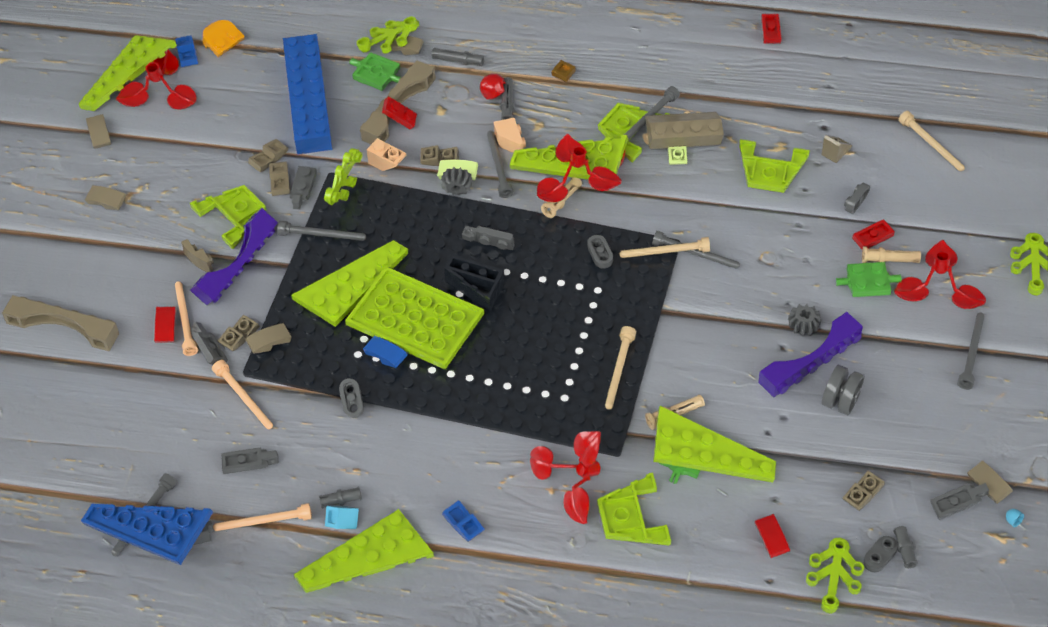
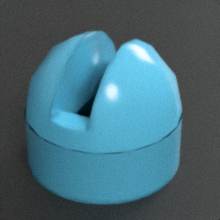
[1006,509,1024,527]

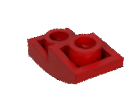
[154,307,176,343]
[755,514,790,558]

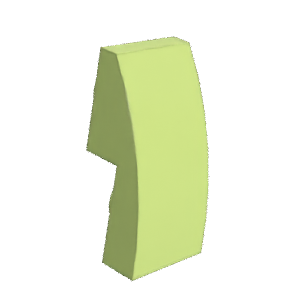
[667,146,687,165]
[437,160,478,180]

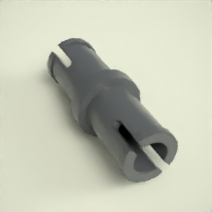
[319,487,362,508]
[893,526,918,569]

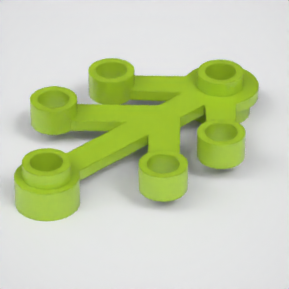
[356,16,420,54]
[324,148,362,205]
[1010,233,1048,296]
[806,538,864,614]

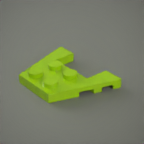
[598,103,669,163]
[739,139,810,193]
[190,185,267,249]
[597,472,671,545]

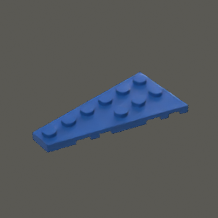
[81,504,213,565]

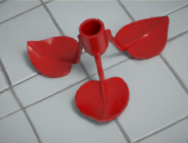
[116,49,197,110]
[536,134,622,202]
[894,240,986,309]
[530,431,601,524]

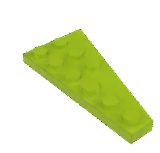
[78,35,177,111]
[509,135,628,180]
[291,240,408,327]
[653,406,776,483]
[294,509,434,593]

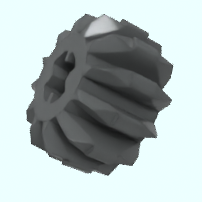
[441,167,472,196]
[788,304,821,336]

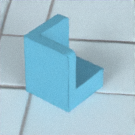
[325,506,359,529]

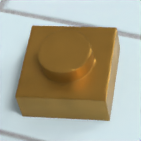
[552,60,576,82]

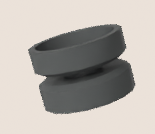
[821,365,865,415]

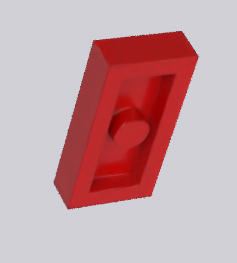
[761,14,781,44]
[382,96,417,130]
[852,219,895,249]

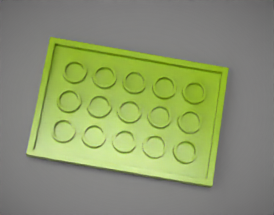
[345,266,484,369]

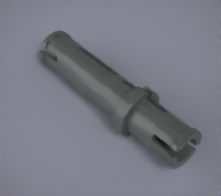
[432,48,484,66]
[500,77,514,120]

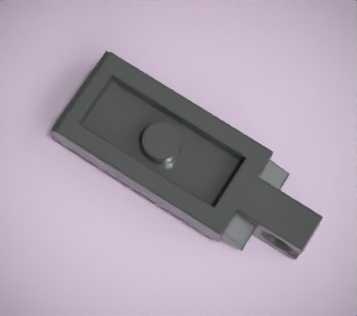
[290,166,317,210]
[462,226,515,250]
[190,322,228,365]
[221,447,279,474]
[930,483,989,520]

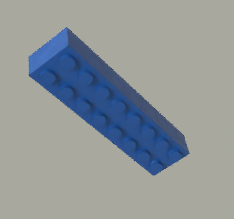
[283,34,333,155]

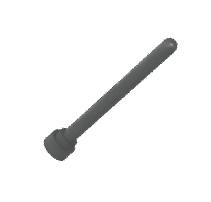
[624,86,680,140]
[487,131,513,198]
[277,220,366,241]
[652,230,740,269]
[957,312,984,390]
[111,473,177,556]

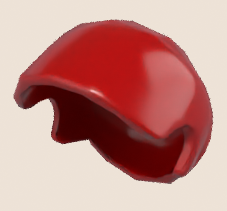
[479,73,506,100]

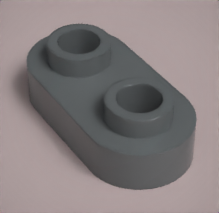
[844,182,870,214]
[588,235,613,268]
[339,378,364,418]
[864,536,898,572]

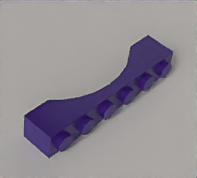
[190,208,278,305]
[758,312,863,397]

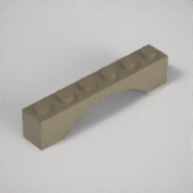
[360,60,436,144]
[2,295,119,351]

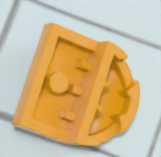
[202,20,245,57]

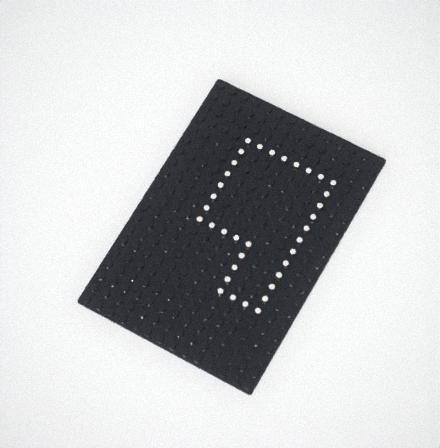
[243,172,680,457]

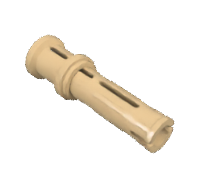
[541,178,582,218]
[862,246,921,263]
[645,394,705,430]

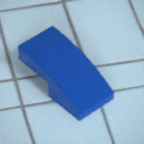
[175,35,198,67]
[363,336,408,368]
[442,500,485,542]

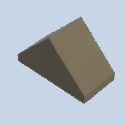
[821,135,852,163]

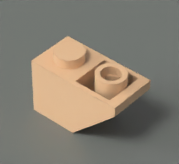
[494,118,526,153]
[367,138,406,171]

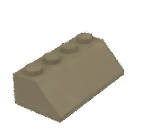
[645,112,724,149]

